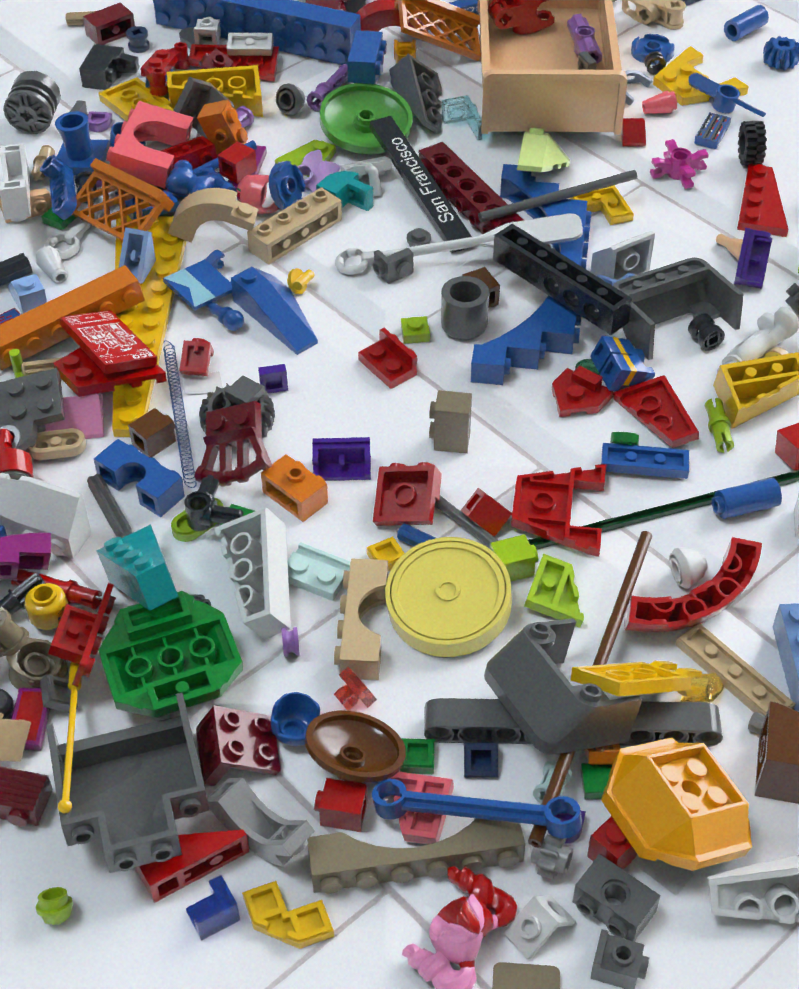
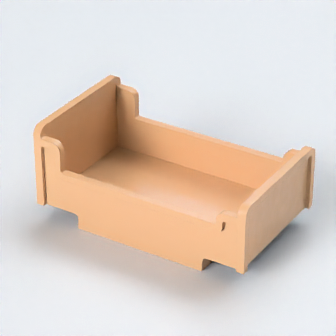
[477,0,627,135]

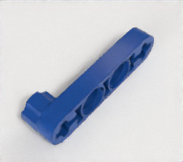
[40,155,77,220]

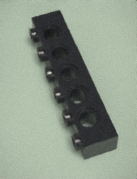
[493,223,632,335]

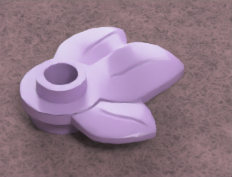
[297,150,340,192]

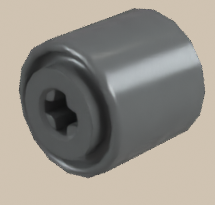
[441,276,489,339]

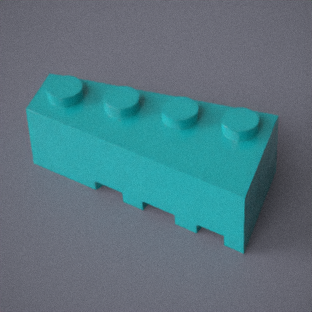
[96,524,178,611]

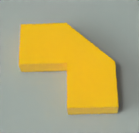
[242,881,334,949]

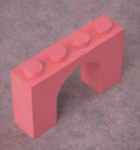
[106,101,194,188]

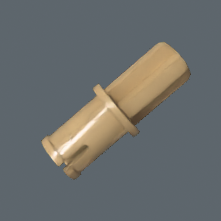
[31,145,55,181]

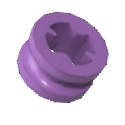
[281,627,300,657]

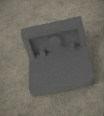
[173,77,234,138]

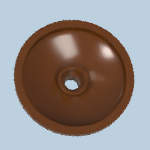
[305,710,406,783]

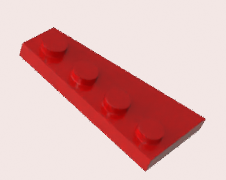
[189,44,279,82]
[737,164,789,237]

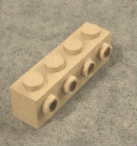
[247,187,342,265]

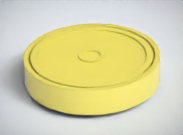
[385,537,512,657]

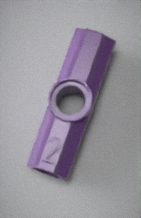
[567,14,602,64]

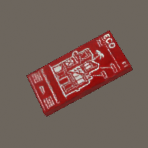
[60,310,157,374]

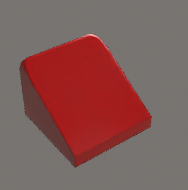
[621,118,646,147]

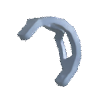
[625,70,652,105]

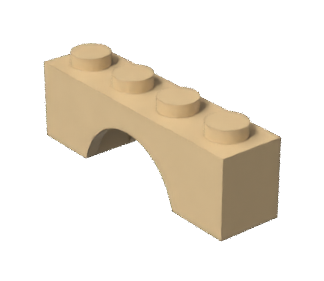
[334,558,388,680]

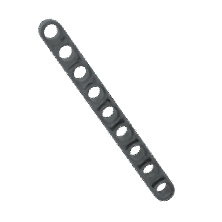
[424,698,723,747]

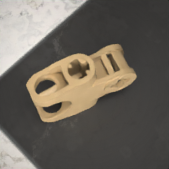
[621,0,686,30]

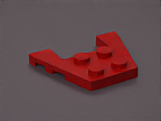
[53,347,167,397]
[511,464,606,557]

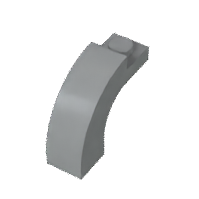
[207,777,315,866]

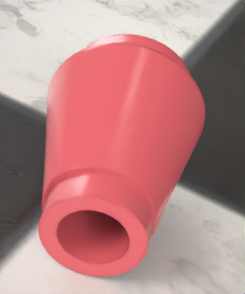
[642,90,677,115]

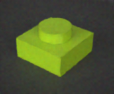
[401,316,430,344]

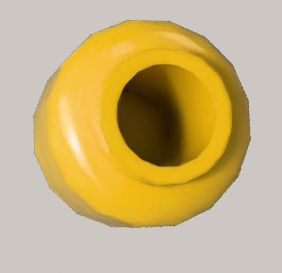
[24,583,68,630]

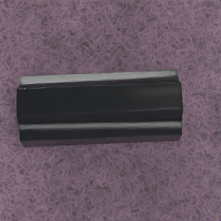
[0,253,33,287]

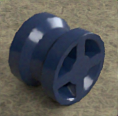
[126,26,150,53]

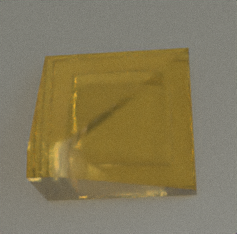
[680,673,724,702]

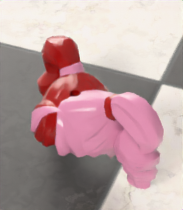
[402,866,518,989]

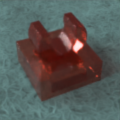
[334,667,377,710]

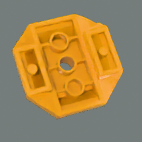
[601,738,752,871]

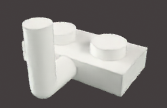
[339,156,393,196]

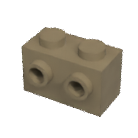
[429,390,472,454]

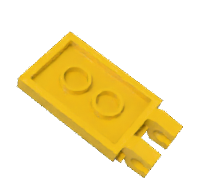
[98,77,174,122]
[570,660,702,697]

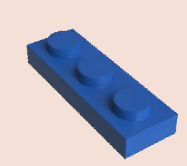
[601,443,689,479]

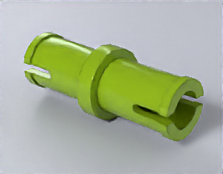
[704,398,734,453]

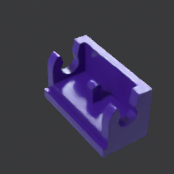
[734,227,773,289]
[312,437,371,481]

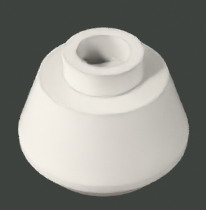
[669,547,708,588]

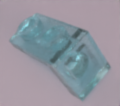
[442,95,482,140]

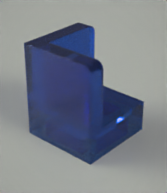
[186,875,240,940]

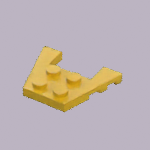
[653,46,749,106]

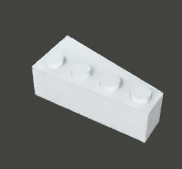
[215,507,291,639]

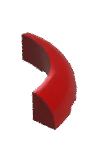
[624,537,762,632]

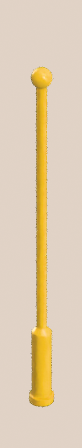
[57,662,82,814]

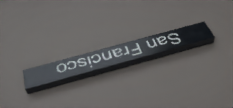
[369,116,472,253]

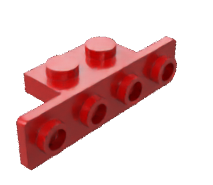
[48,582,116,687]

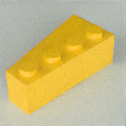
[167,65,263,117]

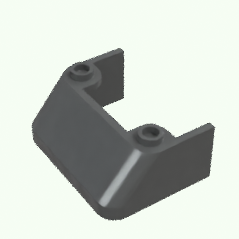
[613,257,744,361]
[484,618,642,754]

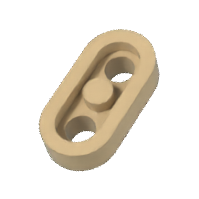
[28,428,86,460]

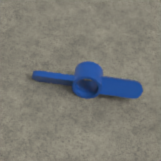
[688,73,766,117]

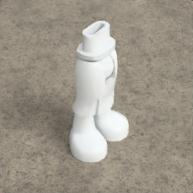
[717,306,799,372]

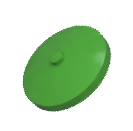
[319,83,413,154]

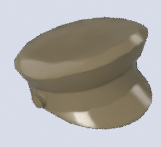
[6,638,68,689]

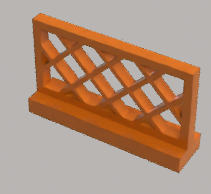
[394,0,481,61]
[72,158,175,241]

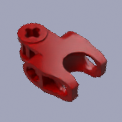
[488,0,555,35]

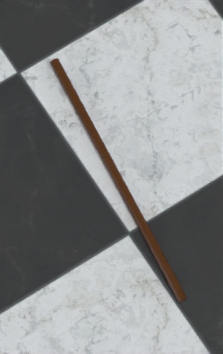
[528,531,653,848]

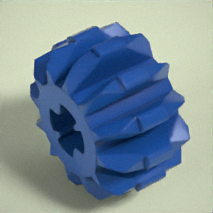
[763,36,799,71]

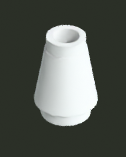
[36,246,68,283]

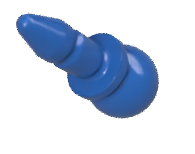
[206,303,244,331]

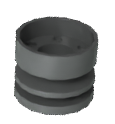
[3,71,61,134]

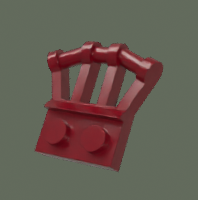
[195,401,272,487]

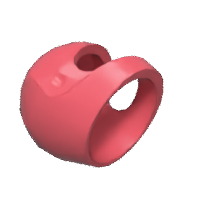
[236,174,279,214]

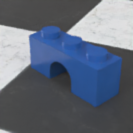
[93,439,185,517]

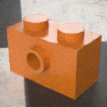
[197,99,248,157]
[261,454,328,522]

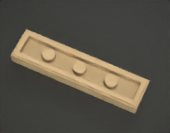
[676,624,796,716]

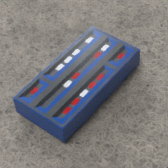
[694,112,731,149]

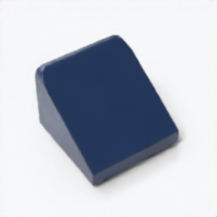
[464,743,498,778]

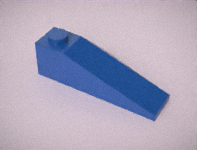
[231,267,318,355]

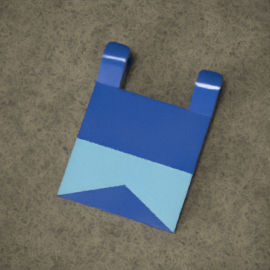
[163,249,232,311]

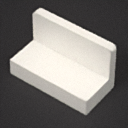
[227,33,274,56]

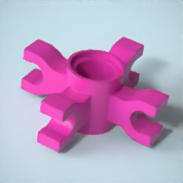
[650,139,709,189]

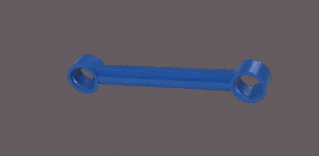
[372,779,582,839]

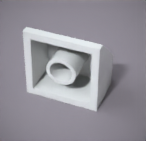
[590,230,655,280]

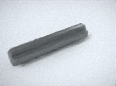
[87,474,132,538]

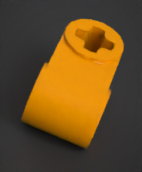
[394,39,416,64]

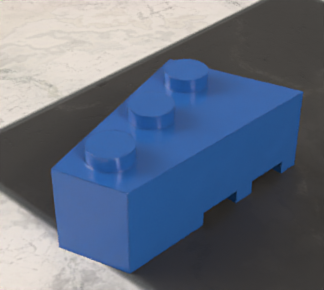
[347,30,387,84]

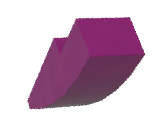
[0,533,51,579]

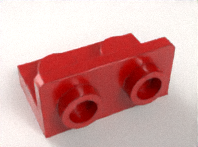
[161,136,217,170]
[358,327,418,389]

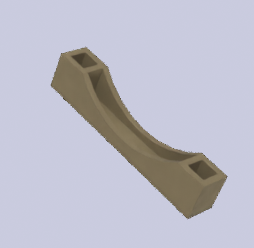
[307,819,526,894]

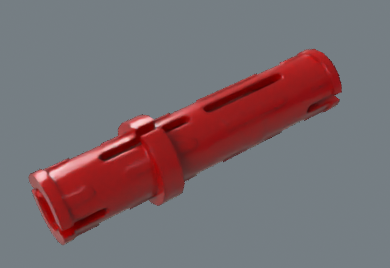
[11,569,102,610]

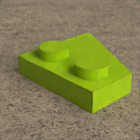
[275,140,336,177]
[524,553,584,628]

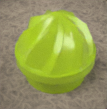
[35,887,73,926]

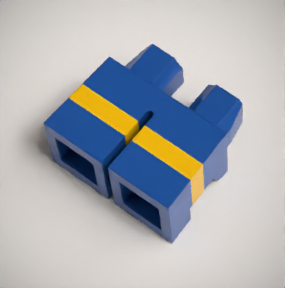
[590,335,655,391]

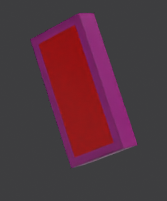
[12,688,50,751]

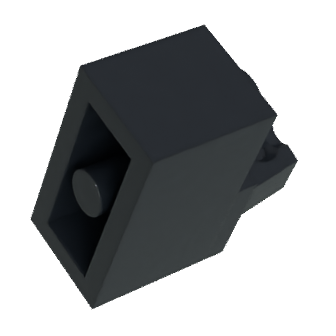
[79,44,140,90]

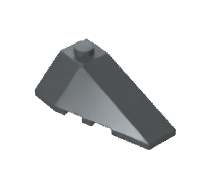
[389,54,442,134]

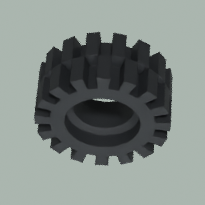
[737,121,767,165]

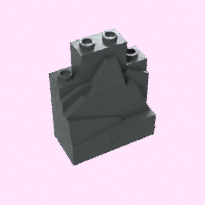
[46,693,210,873]

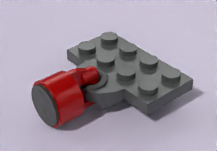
[0,368,65,480]

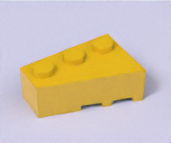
[713,352,799,429]

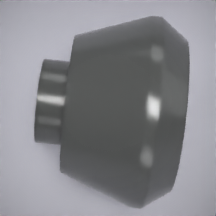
[276,83,305,116]

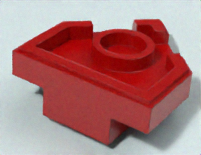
[551,365,613,417]

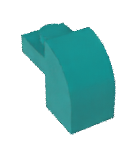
[316,171,374,211]

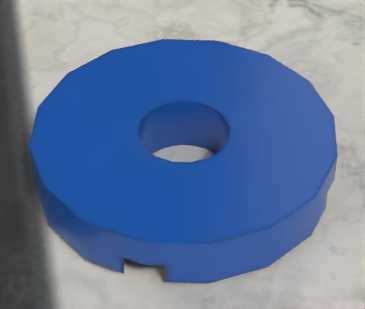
[631,34,675,65]
[269,161,305,210]

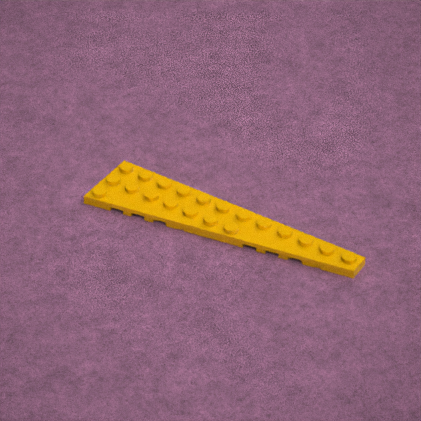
[112,215,187,438]

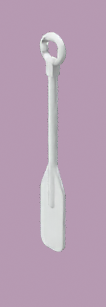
[45,128,197,259]
[335,214,583,275]

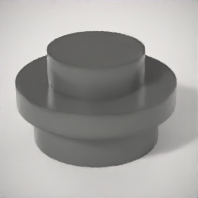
[406,228,431,247]

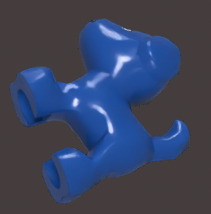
[165,160,237,198]

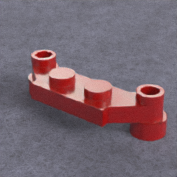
[141,42,191,96]

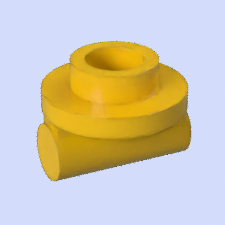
[287,268,315,294]

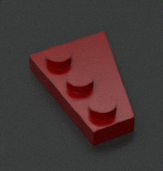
[613,375,699,448]

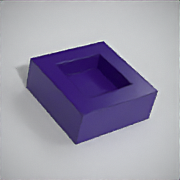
[258,364,288,394]

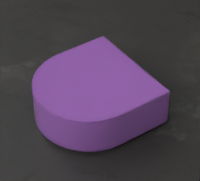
[87,111,113,132]

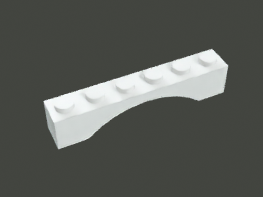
[0,144,31,222]

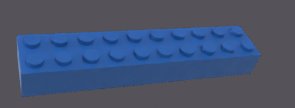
[153,0,361,65]

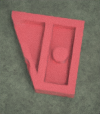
[389,772,454,845]

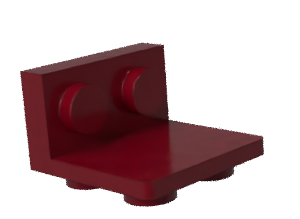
[196,705,281,786]

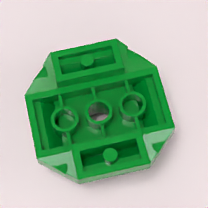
[98,590,244,718]

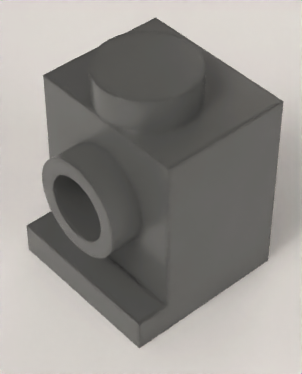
[590,929,650,989]

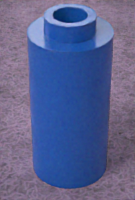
[724,5,769,41]
[712,478,782,519]

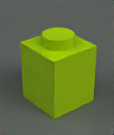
[490,534,539,582]

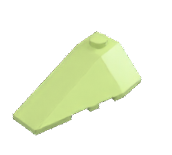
[517,128,570,172]

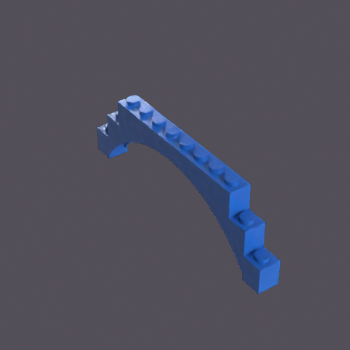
[471,164,591,385]

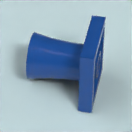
[55,111,111,175]

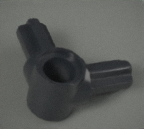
[184,475,243,531]

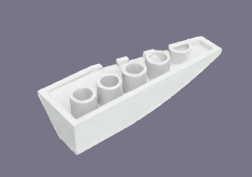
[0,473,92,559]
[707,855,799,924]

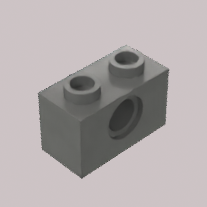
[572,854,661,942]

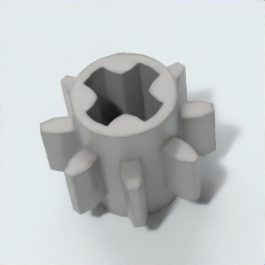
[530,833,573,879]

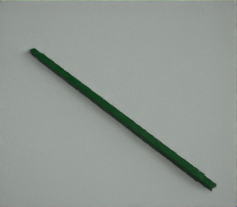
[528,471,799,550]

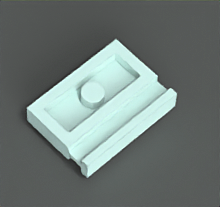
[287,542,351,601]

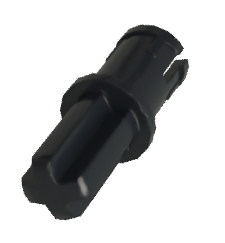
[0,573,46,615]

